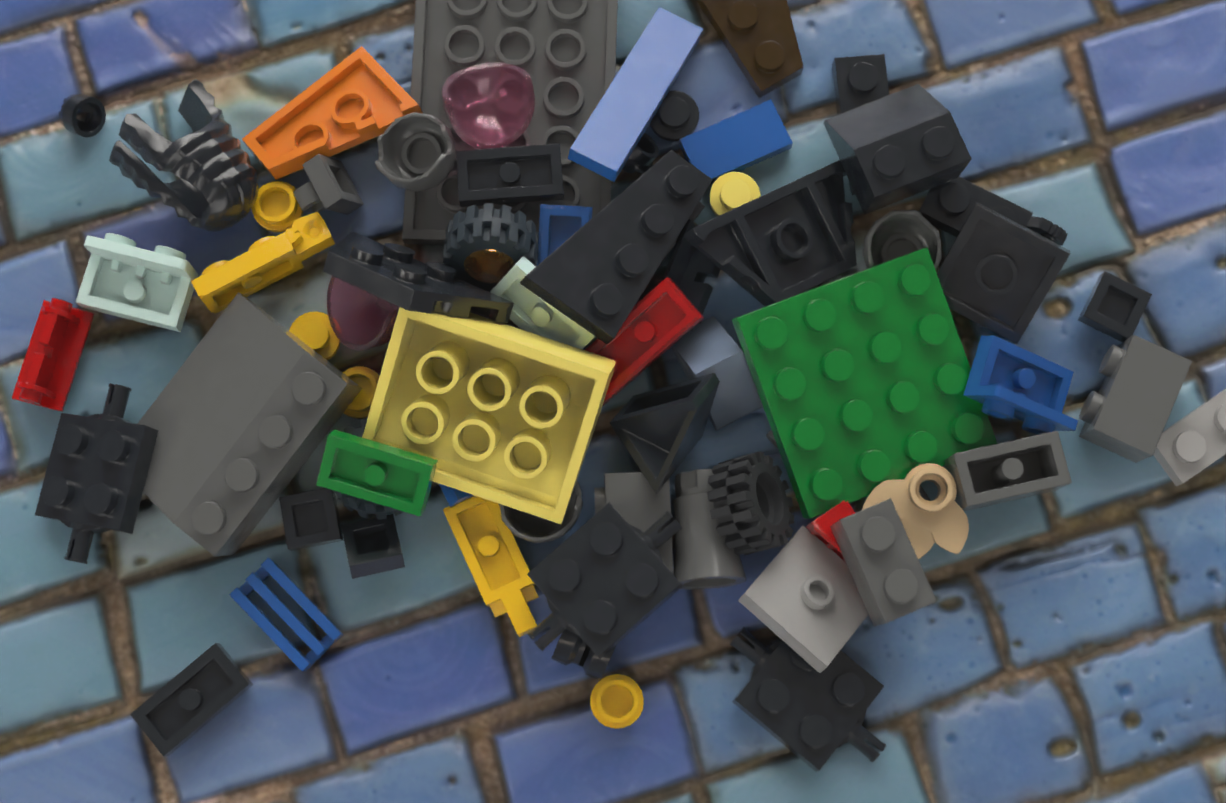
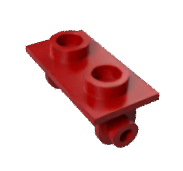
[12,298,95,412]

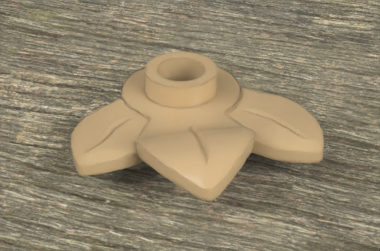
[862,463,969,559]

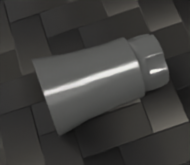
[673,469,747,590]

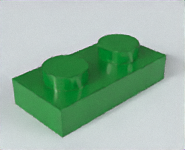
[316,429,438,516]

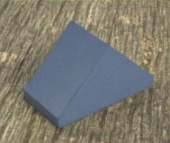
[671,316,762,431]

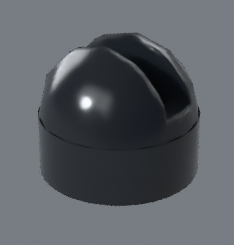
[58,94,106,138]

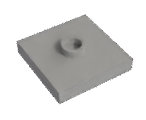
[738,525,869,673]

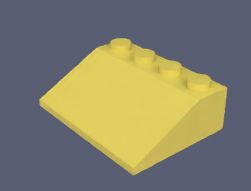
[362,307,617,524]

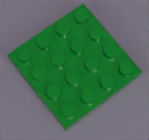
[731,247,998,519]

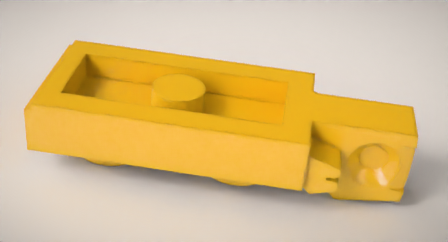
[191,211,335,314]
[443,495,539,637]

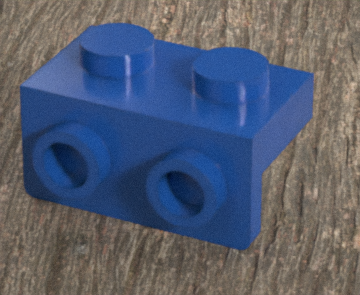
[963,335,1078,435]

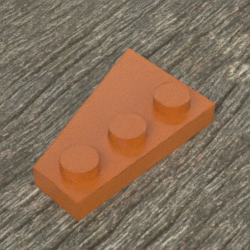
[242,46,423,180]

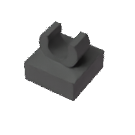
[293,154,364,215]

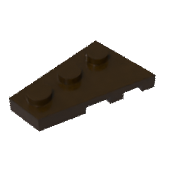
[696,0,804,98]

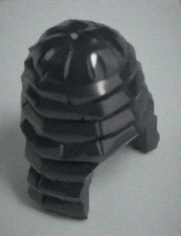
[109,79,259,232]

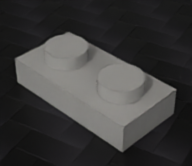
[1153,388,1226,486]

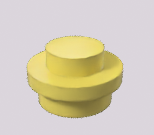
[709,172,761,216]

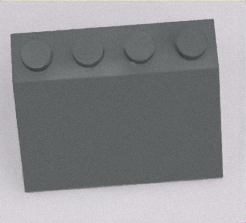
[137,292,362,557]

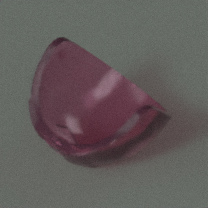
[442,62,535,149]
[327,276,399,351]

